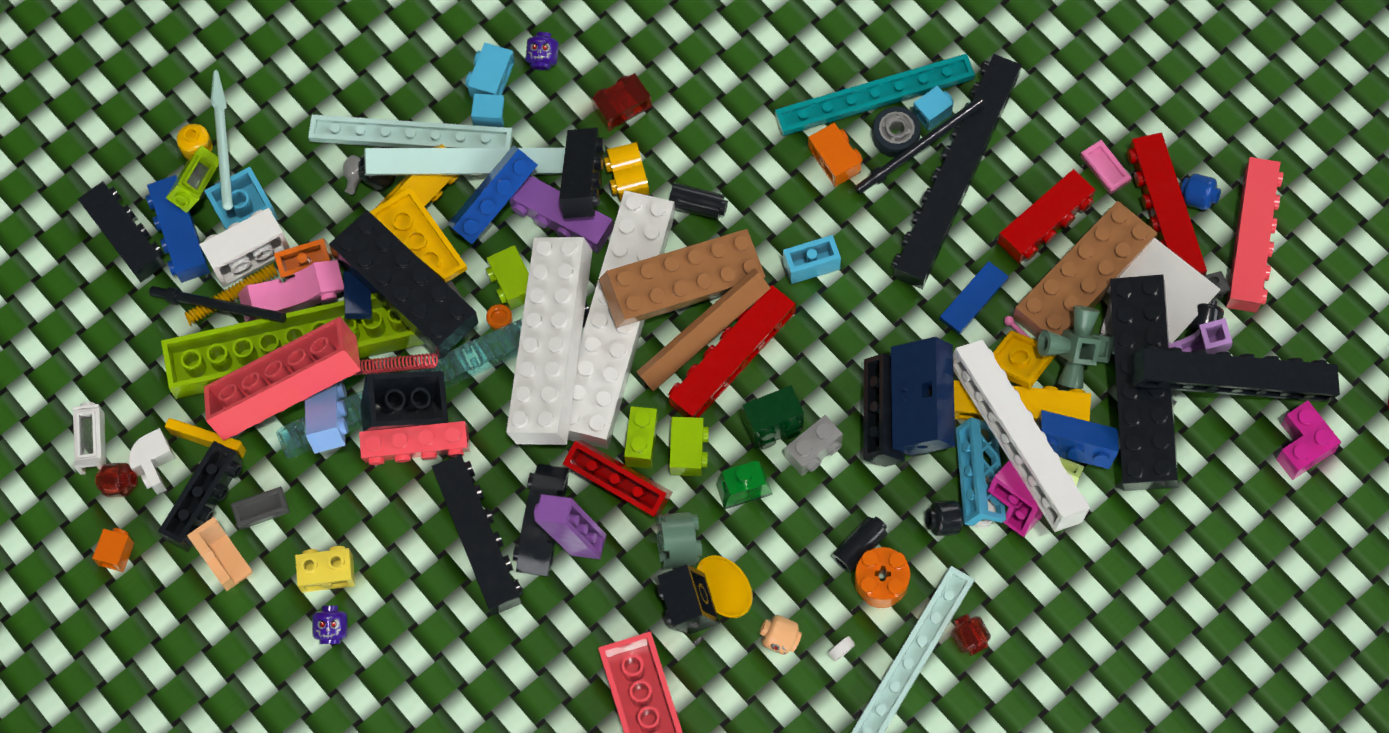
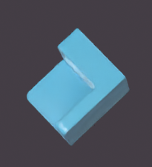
[471,94,504,127]

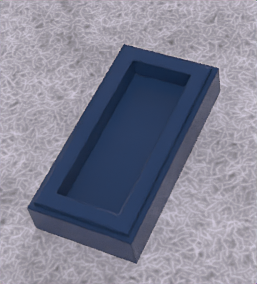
[343,271,372,319]

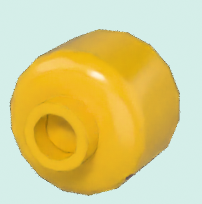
[177,124,212,160]

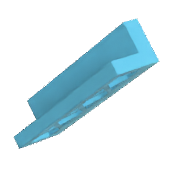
[956,417,1006,526]

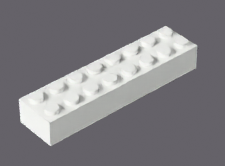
[506,237,593,445]

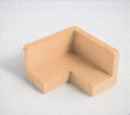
[187,517,253,591]

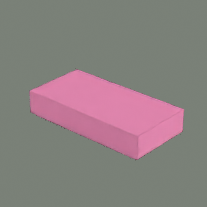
[1080,140,1132,195]

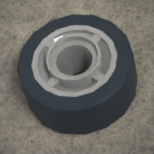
[872,106,921,157]

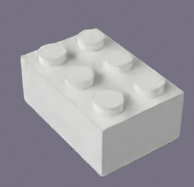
[199,208,290,288]

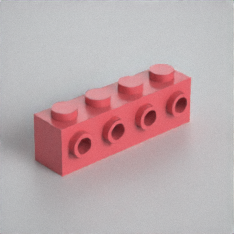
[359,421,470,465]

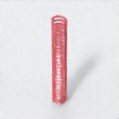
[354,353,438,376]

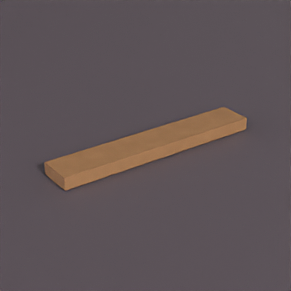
[637,268,771,391]

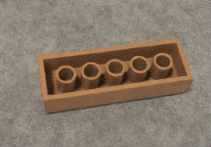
[1013,201,1158,339]
[598,229,766,328]

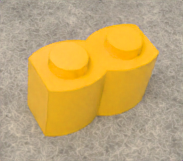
[604,142,649,201]

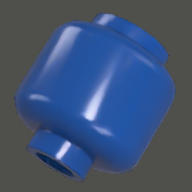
[1181,174,1221,210]

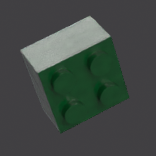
[742,385,804,449]

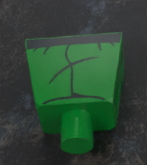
[716,460,772,510]

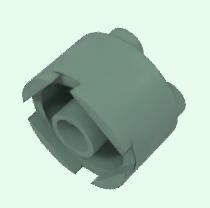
[656,512,702,569]

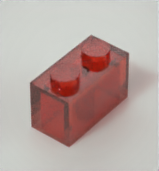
[592,73,652,131]

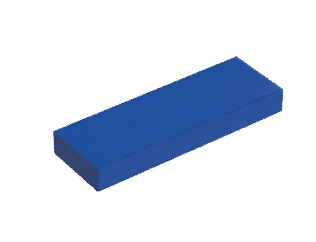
[939,261,1009,335]

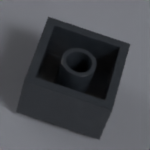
[657,564,720,635]

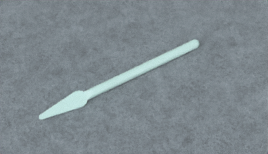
[211,70,233,210]

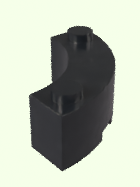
[513,464,569,576]

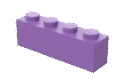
[509,175,614,254]
[534,494,606,559]

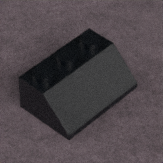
[360,371,448,431]

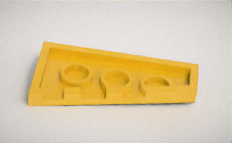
[370,187,467,283]

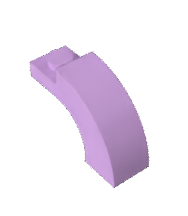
[1169,318,1232,354]

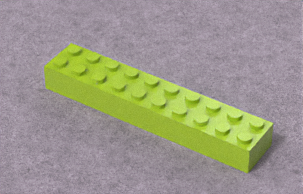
[161,294,425,399]

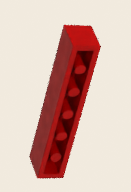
[1127,132,1207,276]
[669,285,796,418]

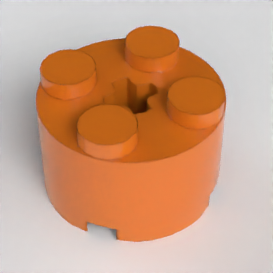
[855,547,910,608]

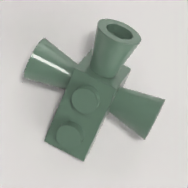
[1037,305,1114,389]

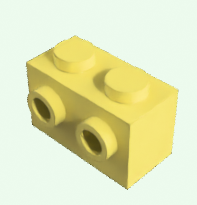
[295,546,355,593]

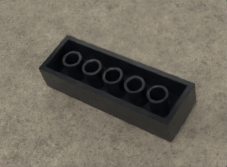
[329,210,478,358]

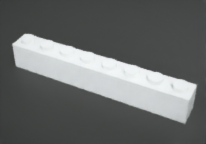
[953,340,1090,532]

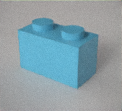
[465,42,515,98]
[783,235,841,284]

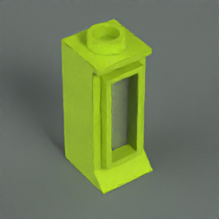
[166,145,219,213]

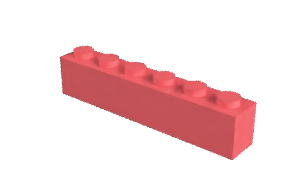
[1226,157,1283,313]

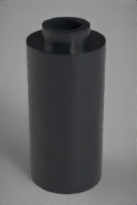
[669,183,728,219]
[831,516,887,573]

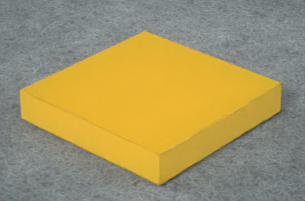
[993,330,1056,389]

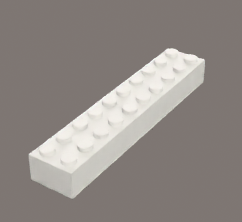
[568,190,675,449]

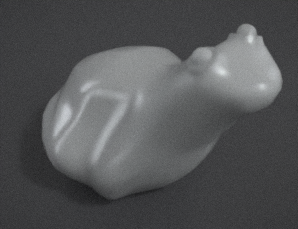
[343,155,362,195]

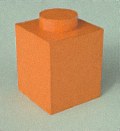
[92,528,134,573]

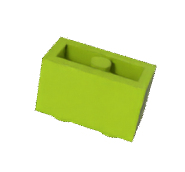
[485,245,529,310]
[624,406,658,469]
[669,417,709,476]

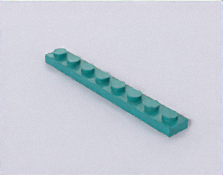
[775,53,975,136]

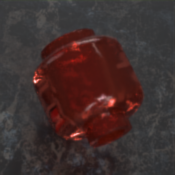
[95,463,137,497]
[951,614,991,656]

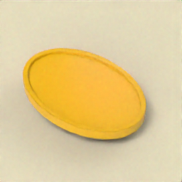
[696,555,753,618]

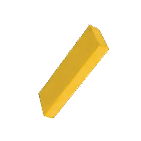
[165,418,246,458]

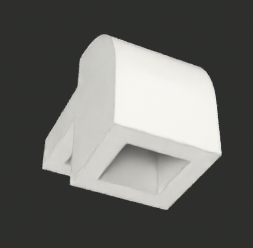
[129,428,176,495]

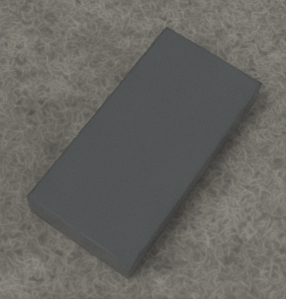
[231,486,290,530]

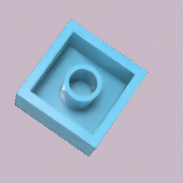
[204,167,278,230]

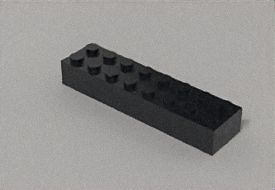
[1110,274,1179,491]

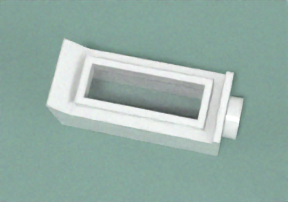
[72,402,107,475]

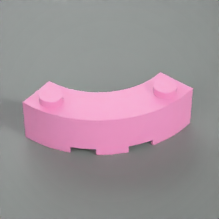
[238,260,344,322]

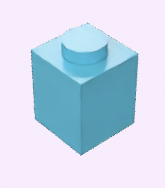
[912,85,953,131]

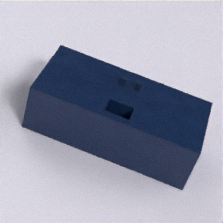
[891,337,955,456]

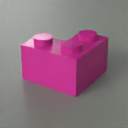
[1276,400,1341,480]
[988,460,1043,537]

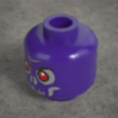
[525,32,559,70]
[312,606,348,644]

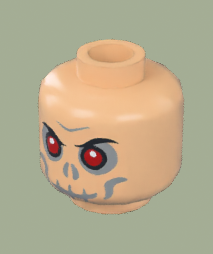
[759,615,802,655]

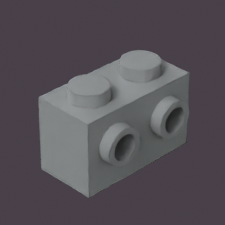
[785,415,843,476]

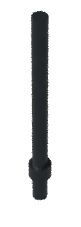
[855,96,985,194]
[149,286,286,323]

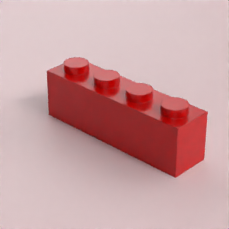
[997,169,1096,264]
[563,440,673,517]

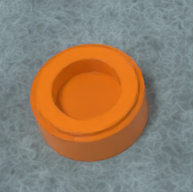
[486,304,513,332]

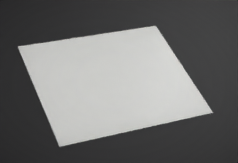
[1107,238,1221,344]

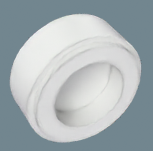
[828,636,855,661]

